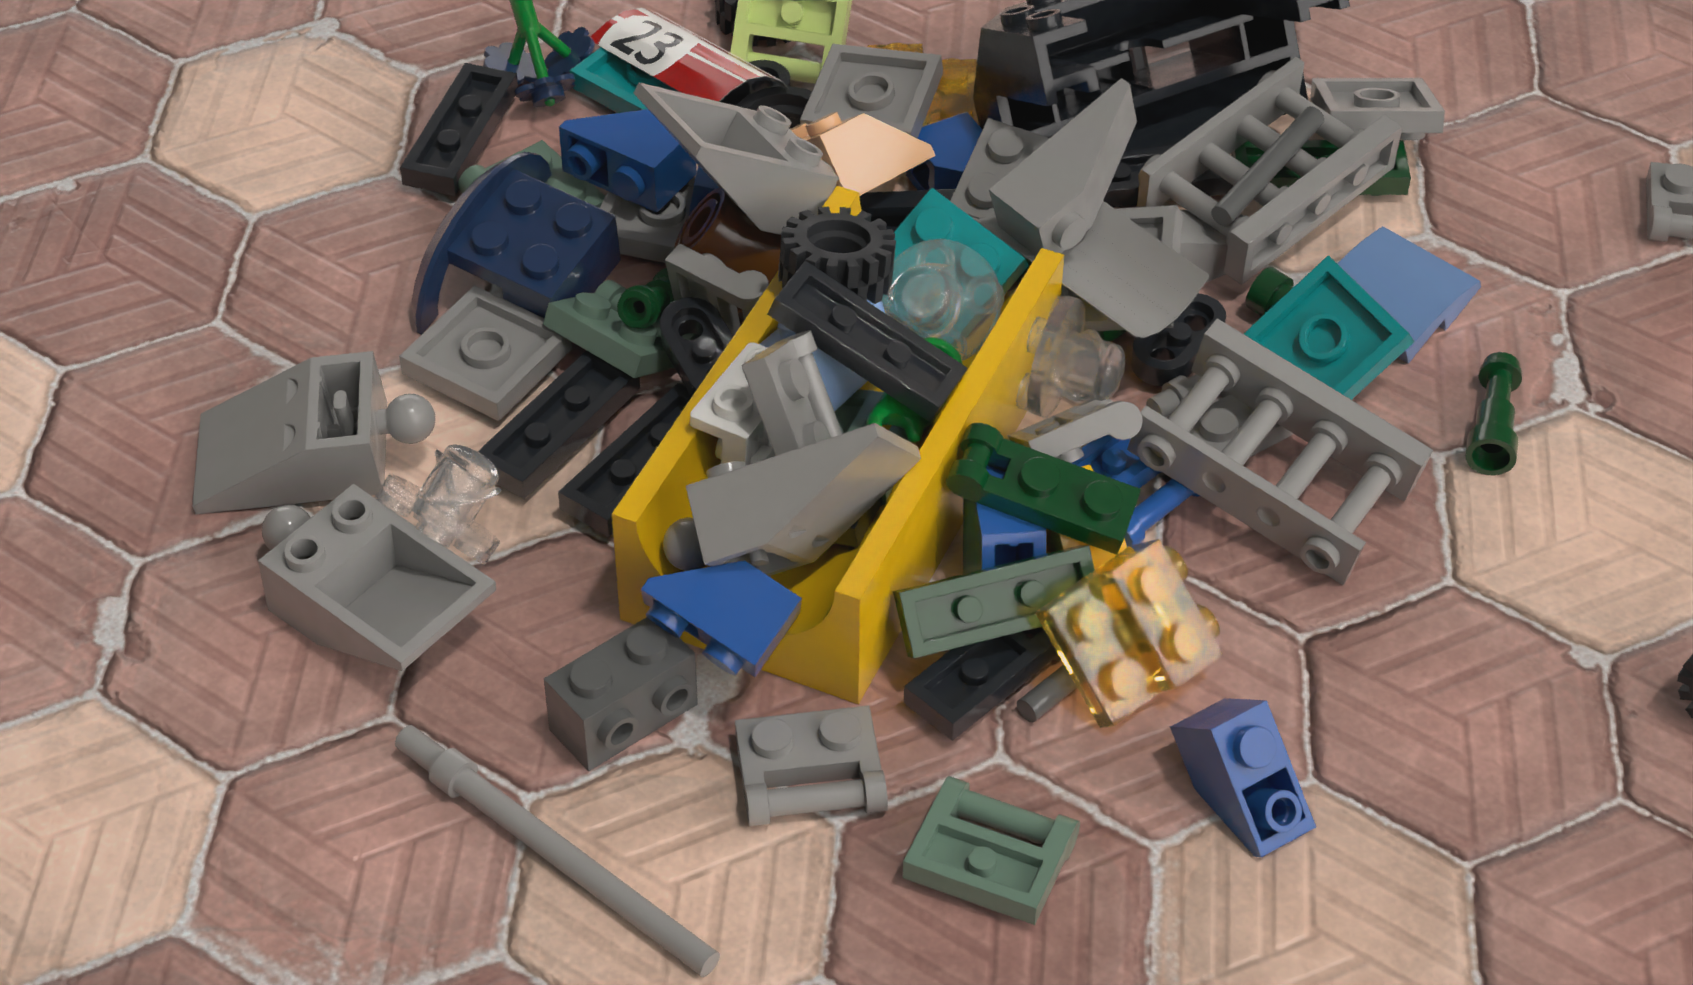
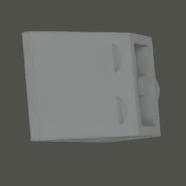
[634,83,839,235]
[192,351,436,515]
[663,423,921,576]
[258,484,496,671]

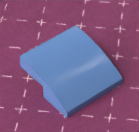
[1337,227,1481,364]

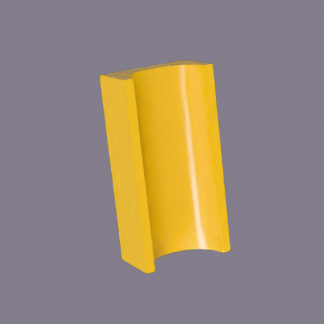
[612,186,1064,705]

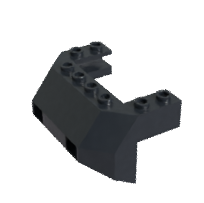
[973,0,1350,150]

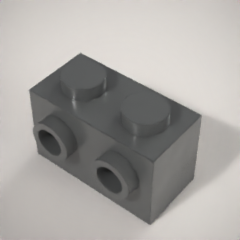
[544,617,698,771]

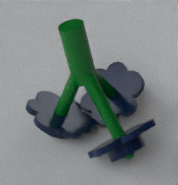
[483,0,595,107]

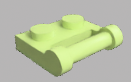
[730,0,852,84]

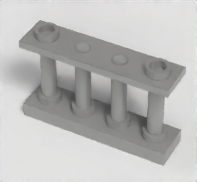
[1137,57,1402,285]
[1127,318,1433,585]

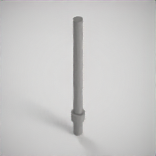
[395,725,720,977]

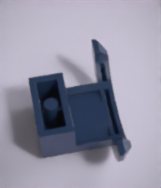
[412,152,621,335]

